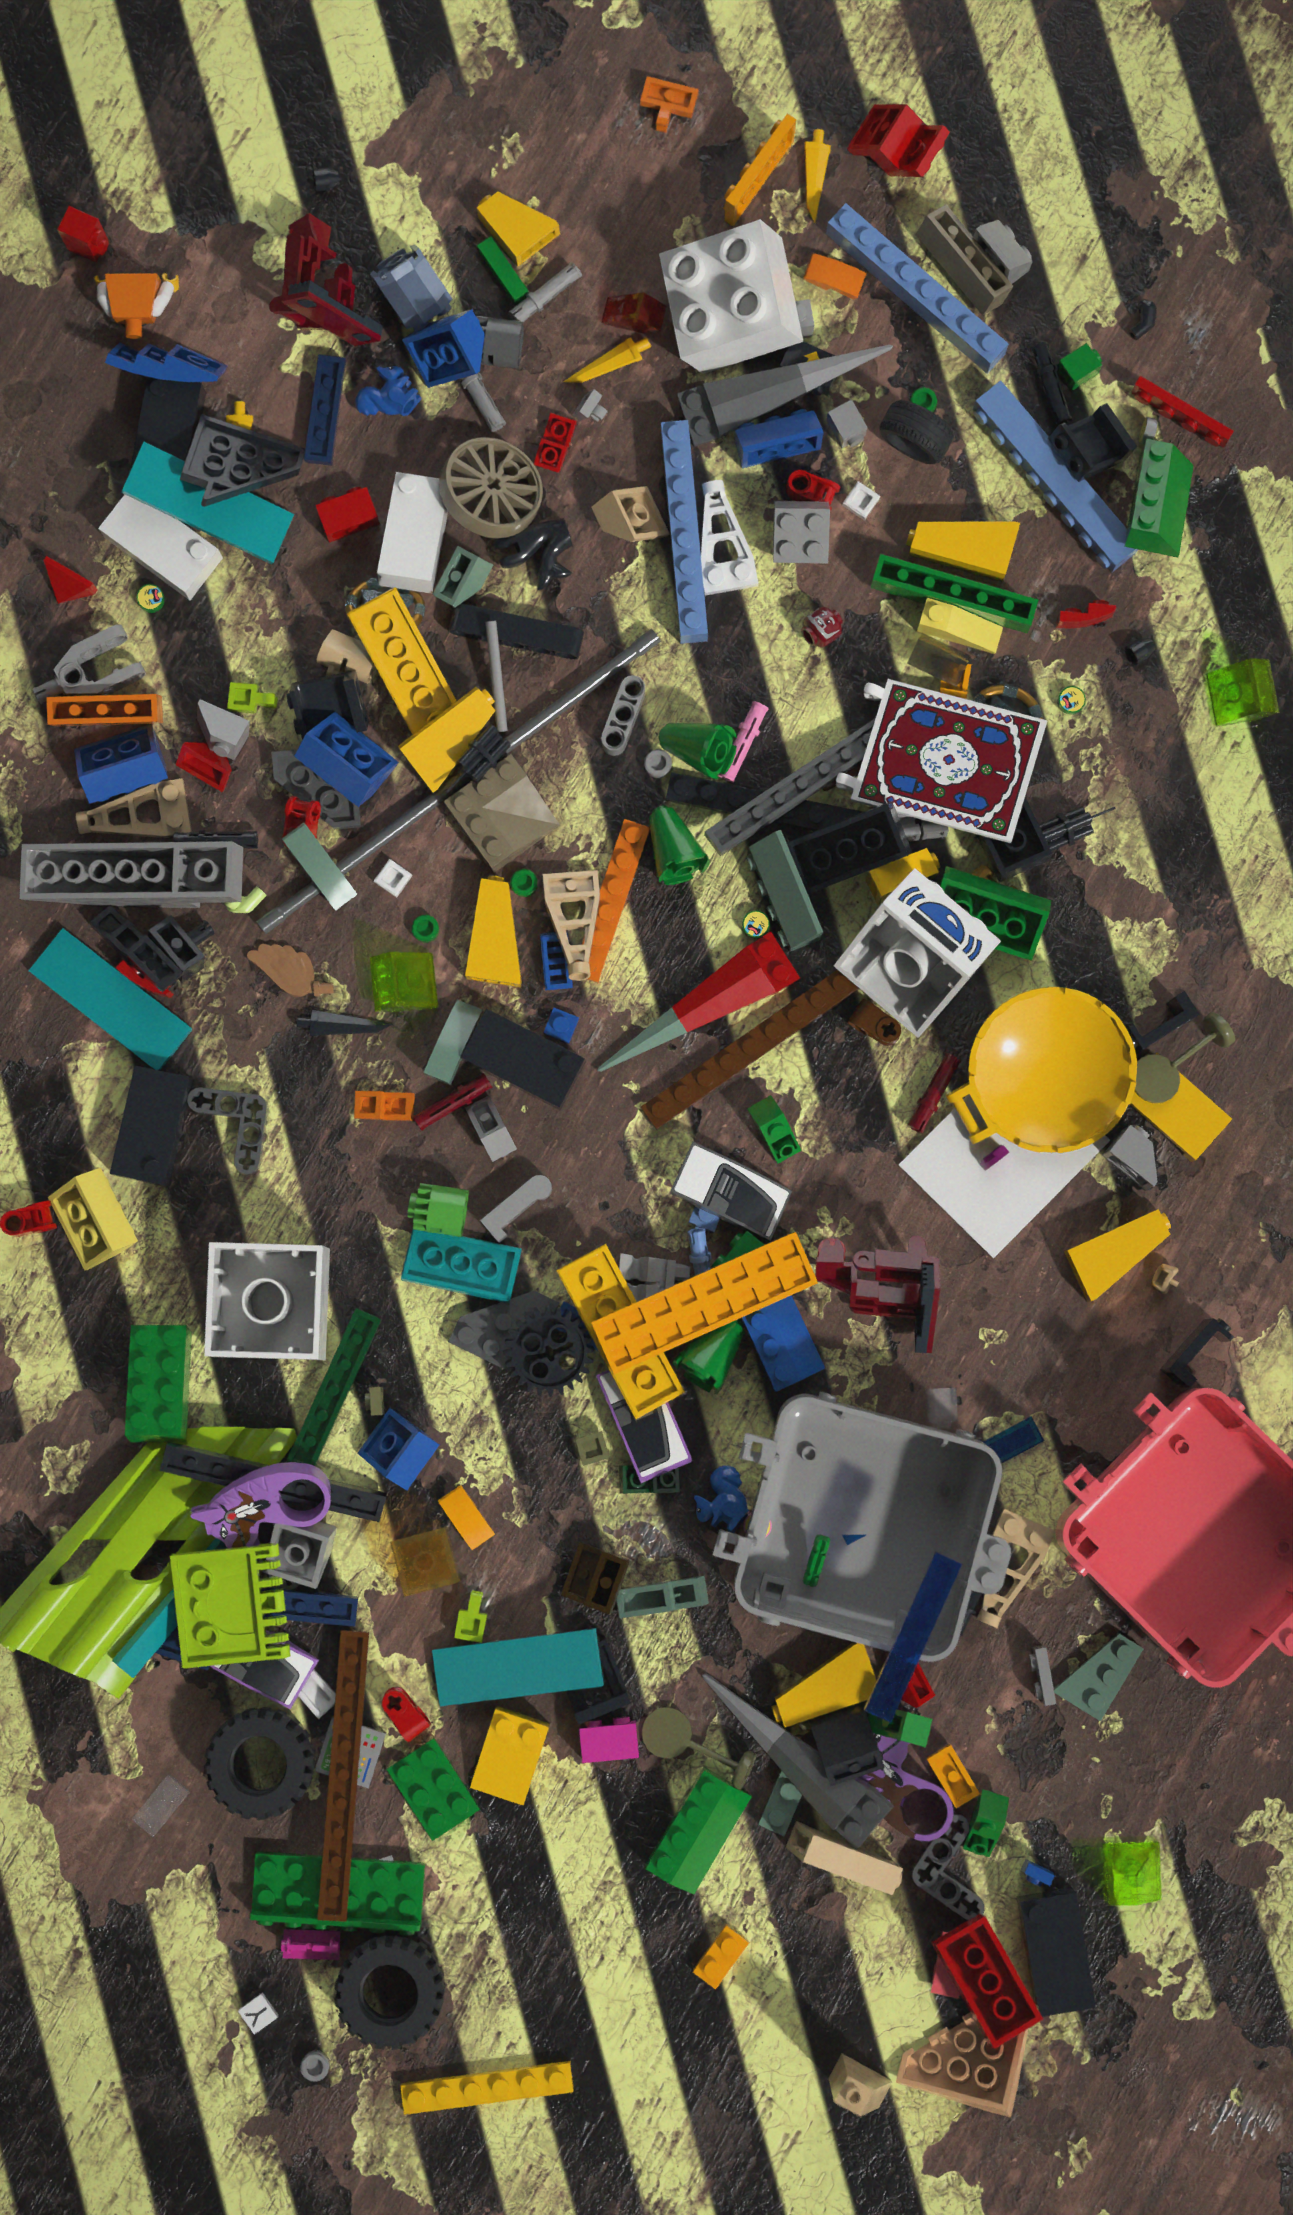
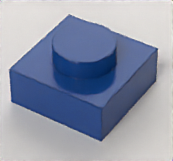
[543,1007,579,1044]
[1021,1859,1055,1887]

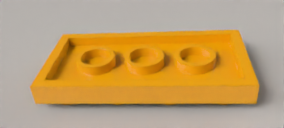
[723,113,796,226]

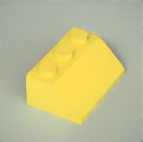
[48,1167,138,1271]

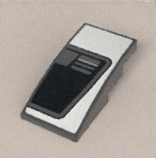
[670,1142,792,1242]

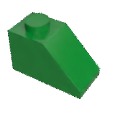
[868,1703,932,1747]

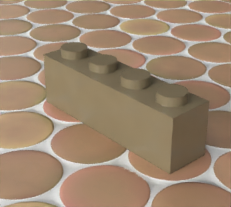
[916,204,1013,316]

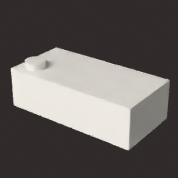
[377,472,448,594]
[98,494,223,600]

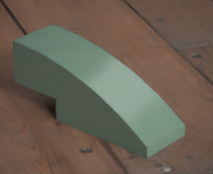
[282,823,357,911]
[424,1000,483,1085]
[617,1576,709,1618]

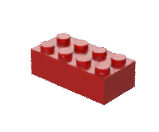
[931,1914,1043,2049]

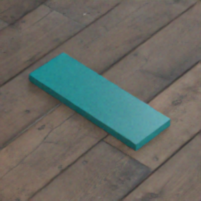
[121,442,294,564]
[29,928,193,1071]
[432,1628,604,1706]

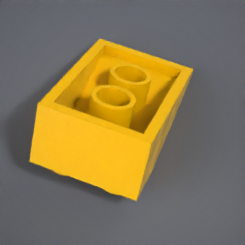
[470,1706,550,1805]

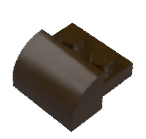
[561,1542,630,1615]

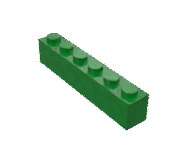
[871,554,1039,633]

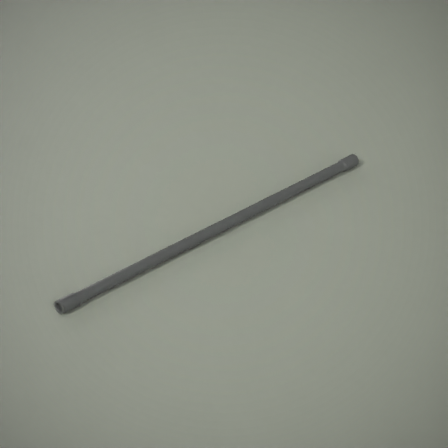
[256,629,661,934]

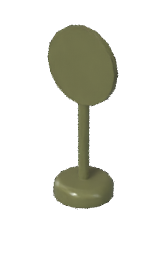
[1135,1012,1235,1103]
[642,1707,757,1790]

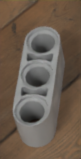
[601,675,645,756]

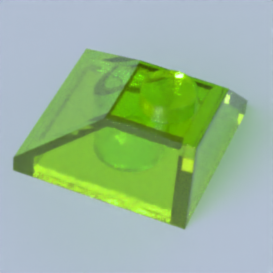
[1102,1842,1162,1906]

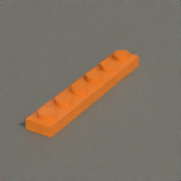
[576,819,650,983]

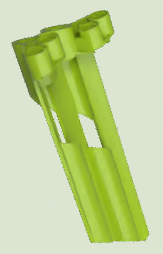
[0,1427,297,1699]

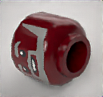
[801,607,843,648]

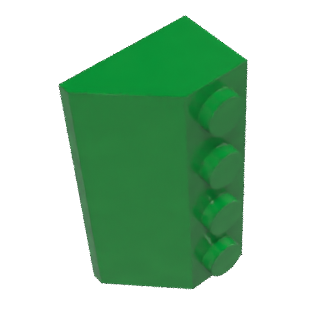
[1124,438,1194,558]
[646,1766,752,1894]

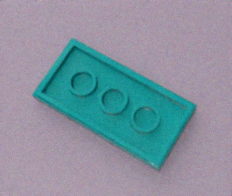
[401,1229,522,1304]

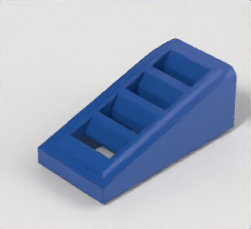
[540,931,573,990]

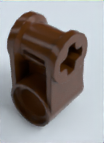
[847,999,901,1046]

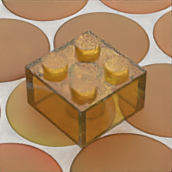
[390,1526,461,1597]

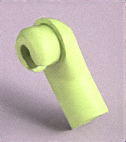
[224,886,267,913]

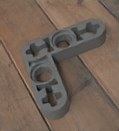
[187,1088,268,1175]
[911,1813,985,1920]

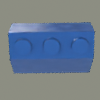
[402,309,485,388]
[734,409,823,469]
[294,712,399,807]
[74,724,168,804]
[741,1295,825,1392]

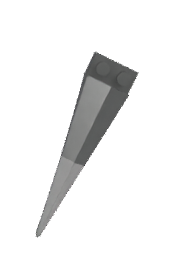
[677,345,893,447]
[702,1674,894,1849]

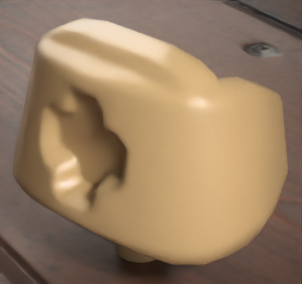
[1152,1264,1179,1294]

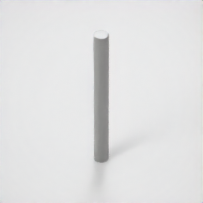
[485,621,508,732]

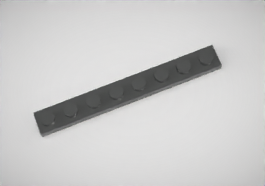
[704,718,876,856]

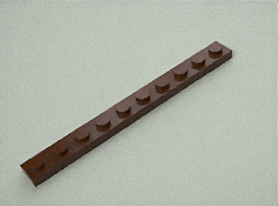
[641,970,860,1130]
[318,1630,370,1922]

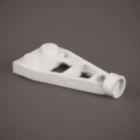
[701,480,758,595]

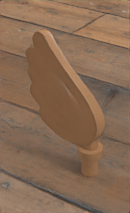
[247,944,334,997]

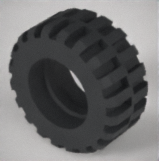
[204,1707,316,1820]
[334,1932,445,2050]

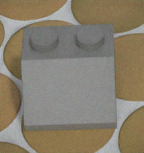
[974,220,1032,284]
[1102,1125,1157,1190]
[263,1521,337,1589]

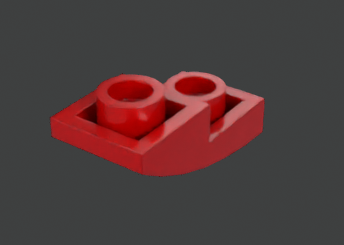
[534,413,577,473]
[1056,600,1116,629]
[115,960,174,998]

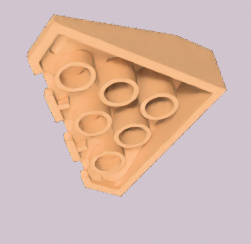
[896,1997,1034,2117]

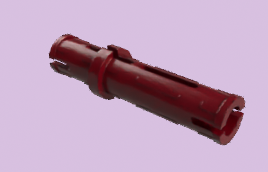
[907,1053,961,1134]
[413,1073,493,1131]

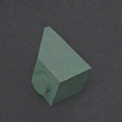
[432,546,493,607]

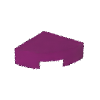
[980,1145,1009,1171]

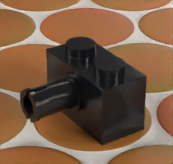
[148,915,215,983]

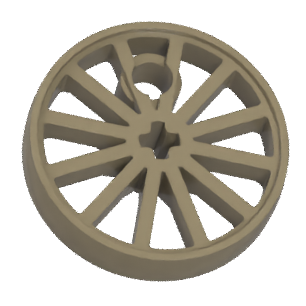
[439,438,543,538]

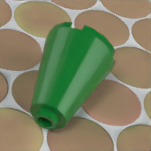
[659,723,737,779]
[649,805,710,885]
[672,1319,745,1395]

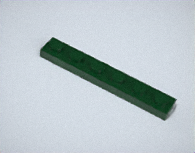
[286,1308,382,1467]

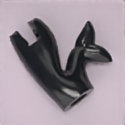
[493,518,573,591]

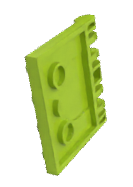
[170,1543,291,1669]

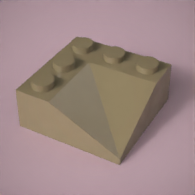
[444,754,560,873]

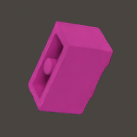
[579,1716,639,1763]

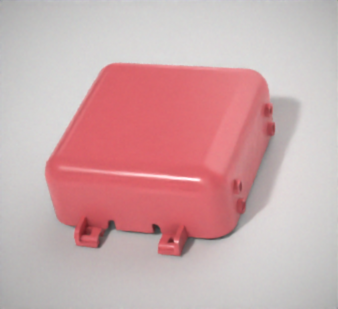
[1055,1388,1293,1687]

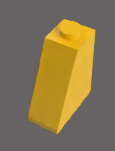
[476,191,560,267]
[866,848,940,905]

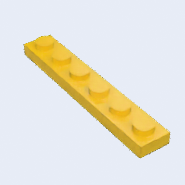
[401,2061,574,2115]

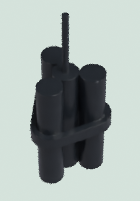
[445,724,511,793]
[1039,806,1116,851]

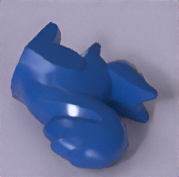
[354,366,421,416]
[694,1465,750,1533]

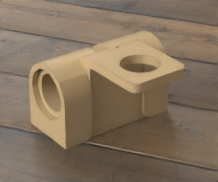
[317,629,377,684]

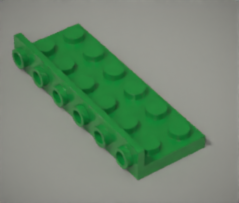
[249,1851,426,1935]

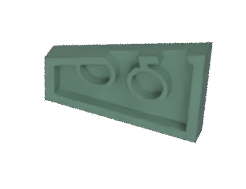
[1054,1633,1144,1721]

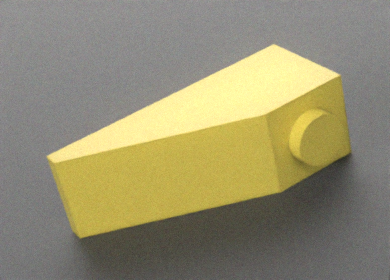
[917,598,1003,654]

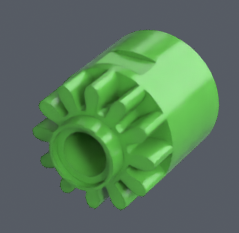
[408,1183,469,1237]

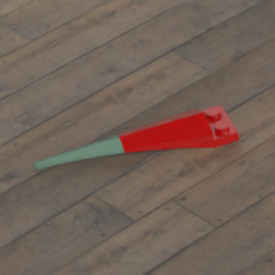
[597,931,800,1072]

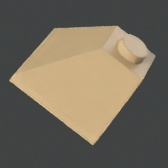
[591,486,670,542]

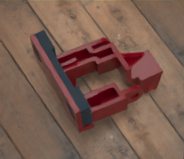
[269,213,383,346]
[815,1235,940,1353]

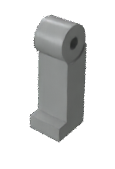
[480,1175,552,1243]

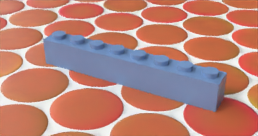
[826,203,1009,374]
[973,380,1138,573]
[661,420,708,644]

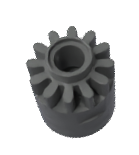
[476,316,524,369]

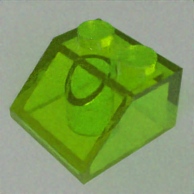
[1206,658,1280,727]
[369,952,438,1012]

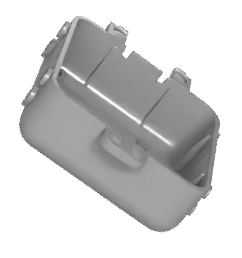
[713,1392,1011,1664]

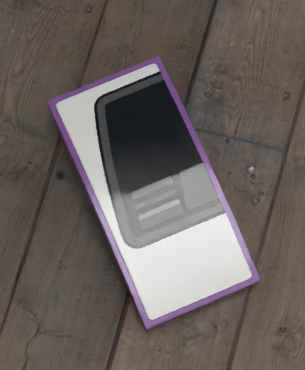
[596,1370,692,1483]
[210,1629,319,1709]

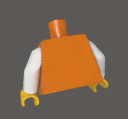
[94,273,179,339]

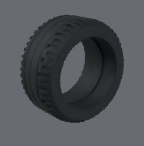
[879,400,954,464]

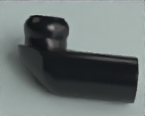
[1128,299,1157,340]

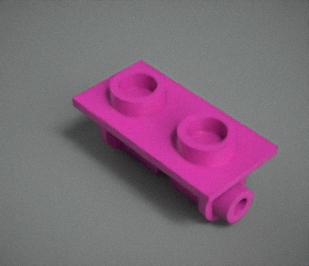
[281,1929,341,1960]

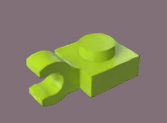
[227,682,278,713]
[454,1590,487,1643]

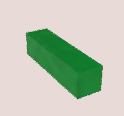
[477,236,529,305]

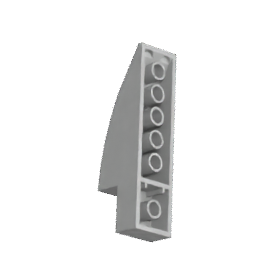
[19,841,243,908]

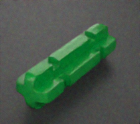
[803,1534,830,1587]

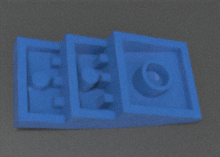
[105,343,228,382]

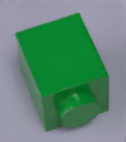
[1058,343,1102,391]

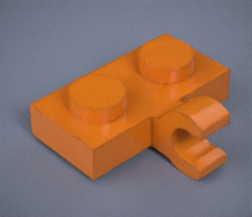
[640,76,699,133]

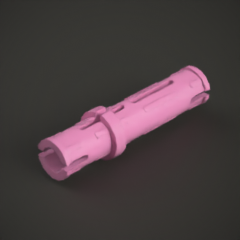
[718,701,769,783]

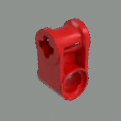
[786,470,840,513]
[282,796,321,850]
[0,1201,57,1237]
[382,1686,431,1742]

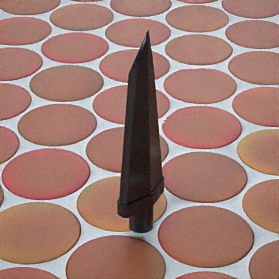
[297,1010,393,1036]

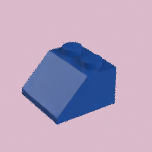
[357,1408,439,1490]

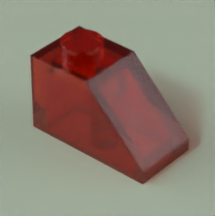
[601,292,667,333]

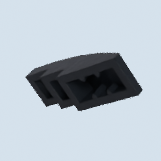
[90,905,183,992]

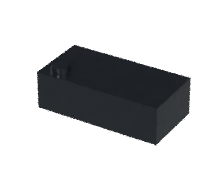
[129,377,206,473]
[976,797,1052,883]
[787,801,912,894]
[461,1008,586,1111]
[110,1066,194,1188]
[1016,1887,1096,2017]

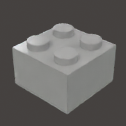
[773,501,830,563]

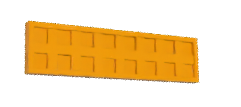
[590,1232,818,1374]

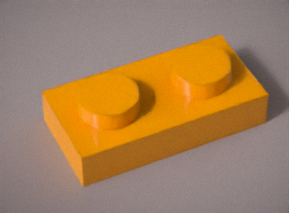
[926,1744,980,1809]
[693,1924,749,1990]

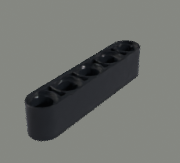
[448,604,584,660]

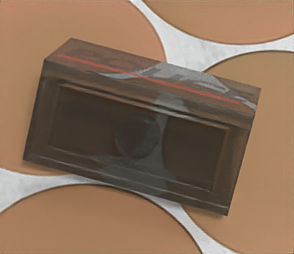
[907,633,971,687]

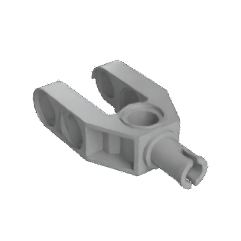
[33,624,146,704]

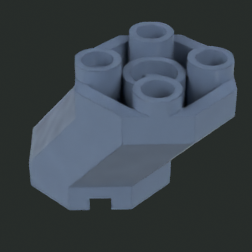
[370,244,452,332]

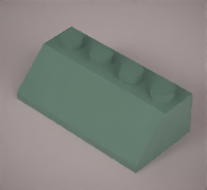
[746,830,823,952]

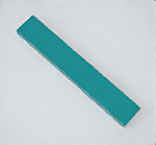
[112,1538,227,1678]

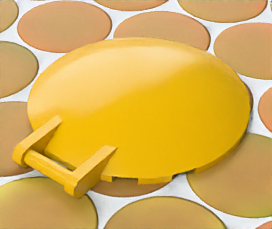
[946,987,1137,1153]

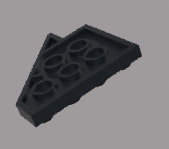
[180,414,306,507]

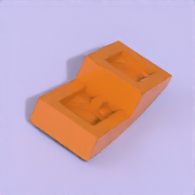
[803,253,866,300]
[354,1091,415,1121]

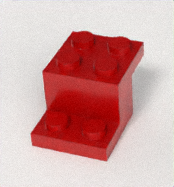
[847,104,950,177]

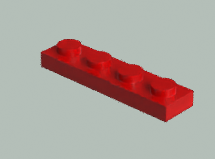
[1131,376,1234,448]

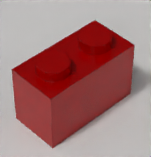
[57,206,109,263]
[316,487,380,543]

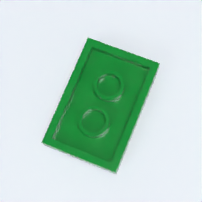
[386,1737,480,1841]

